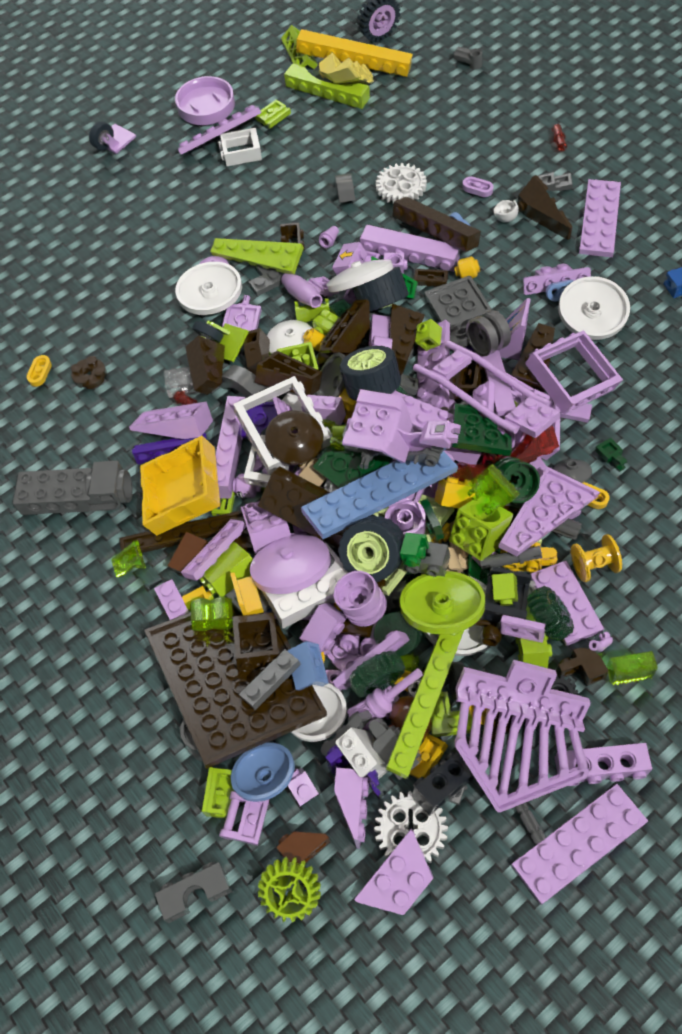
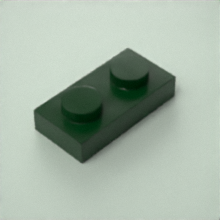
[420,498,444,541]

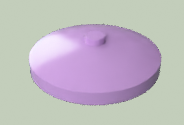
[250,535,331,594]

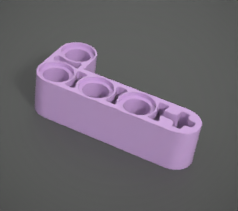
[369,314,392,348]

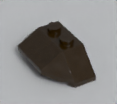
[319,299,370,353]

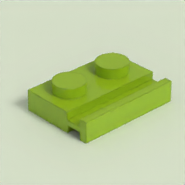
[255,100,291,128]

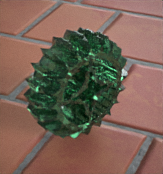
[527,586,574,641]
[349,651,405,698]

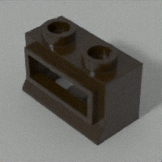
[280,222,305,256]

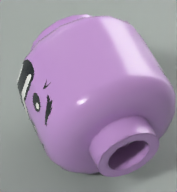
[233,474,261,498]

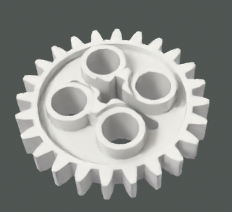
[376,163,427,204]
[374,791,448,863]

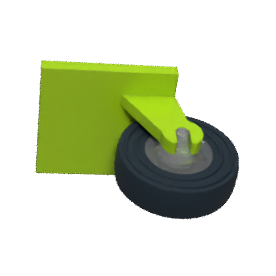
[192,320,249,362]

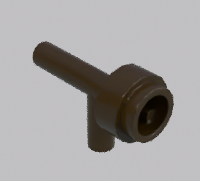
[474,618,502,646]

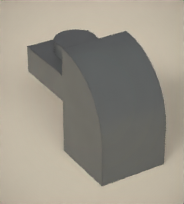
[334,173,355,203]

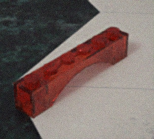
[449,425,560,486]

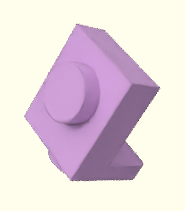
[288,768,319,806]

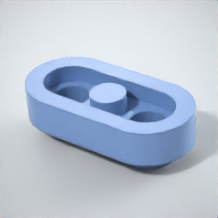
[546,279,575,301]

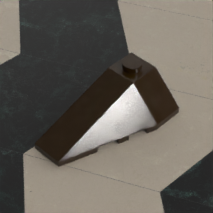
[517,175,572,240]

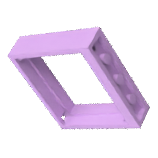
[525,330,623,414]

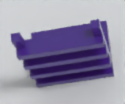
[325,745,381,796]

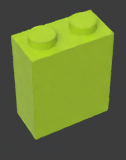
[199,542,253,598]

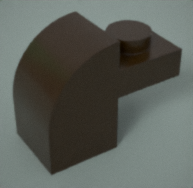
[556,648,609,686]

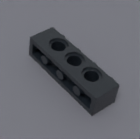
[411,736,493,816]

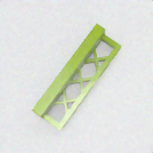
[281,25,318,69]

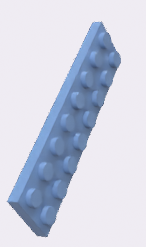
[301,451,458,539]

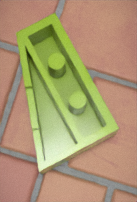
[515,604,552,668]

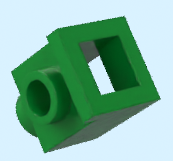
[400,532,429,567]

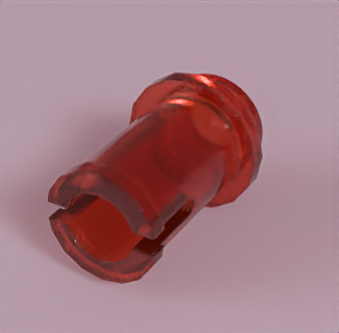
[173,390,197,405]

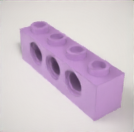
[555,743,652,786]

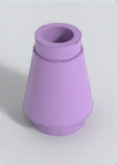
[319,226,339,248]

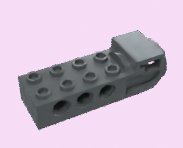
[13,461,133,515]

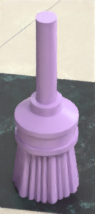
[347,668,423,730]

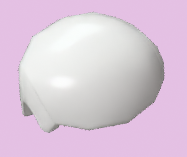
[494,200,518,223]

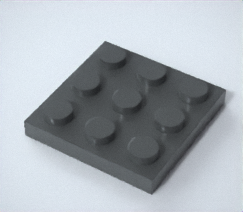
[424,276,492,328]

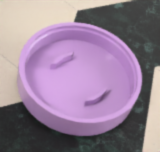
[175,76,235,125]

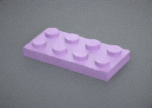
[531,561,604,646]

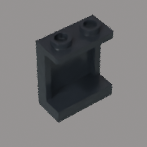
[481,567,532,623]

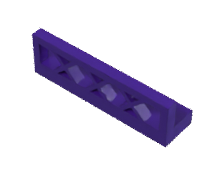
[132,433,207,465]

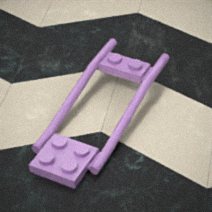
[413,340,560,438]

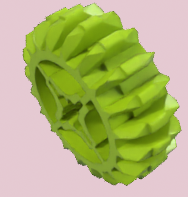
[258,857,321,923]

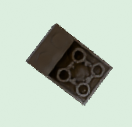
[449,360,484,399]

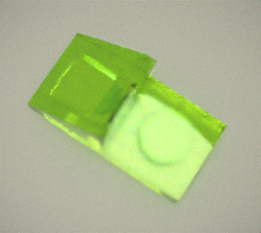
[112,540,146,577]

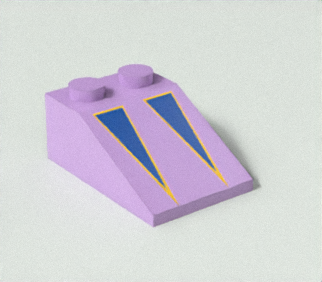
[499,298,531,360]

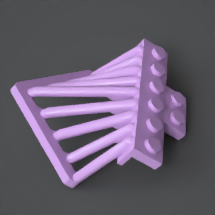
[454,660,591,812]

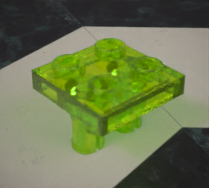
[468,464,520,516]

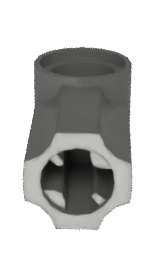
[454,46,483,69]

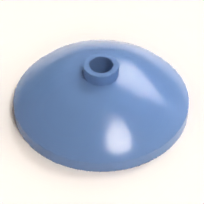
[231,743,295,802]

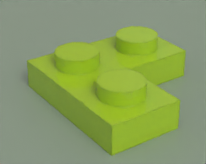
[431,692,472,737]

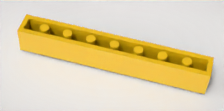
[296,29,413,77]

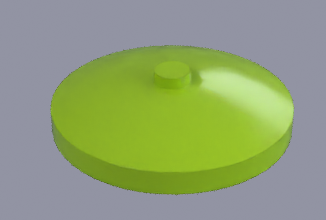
[400,571,485,634]

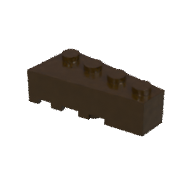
[388,304,425,375]
[511,323,555,393]

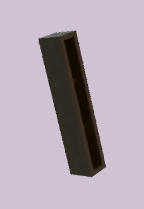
[392,196,481,252]

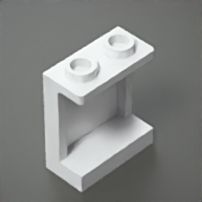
[335,727,388,779]

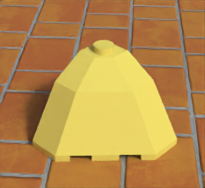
[319,53,374,84]

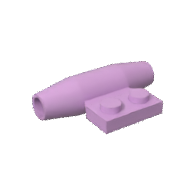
[281,273,339,308]

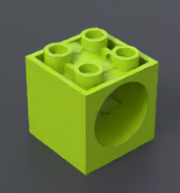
[449,495,513,561]

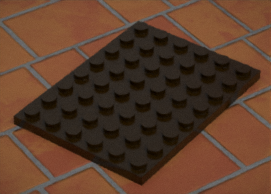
[144,598,327,769]

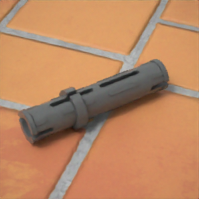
[480,546,542,570]

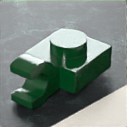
[595,438,627,472]

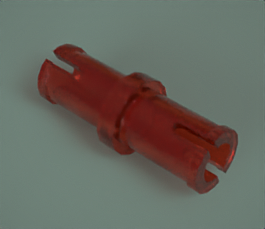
[552,124,567,152]

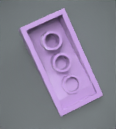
[129,402,213,439]

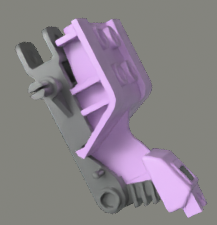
[342,389,461,469]

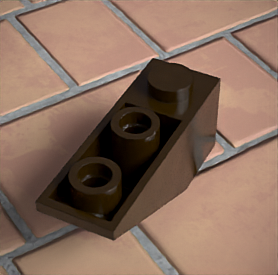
[244,328,270,375]

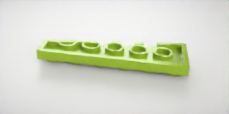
[210,238,304,274]

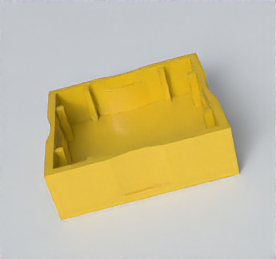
[140,436,220,535]

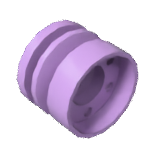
[334,571,387,627]

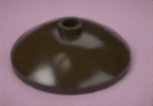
[265,410,324,465]

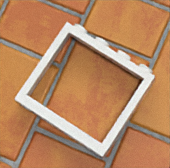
[233,376,332,474]

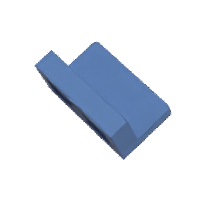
[288,641,329,690]

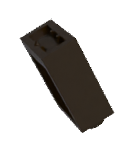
[232,612,279,670]

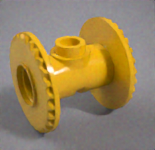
[571,534,622,582]

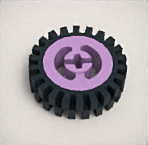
[357,0,401,42]

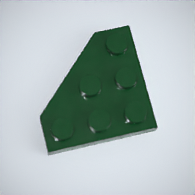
[452,403,512,456]
[313,450,395,488]

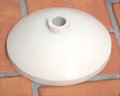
[267,320,314,355]
[291,683,347,742]

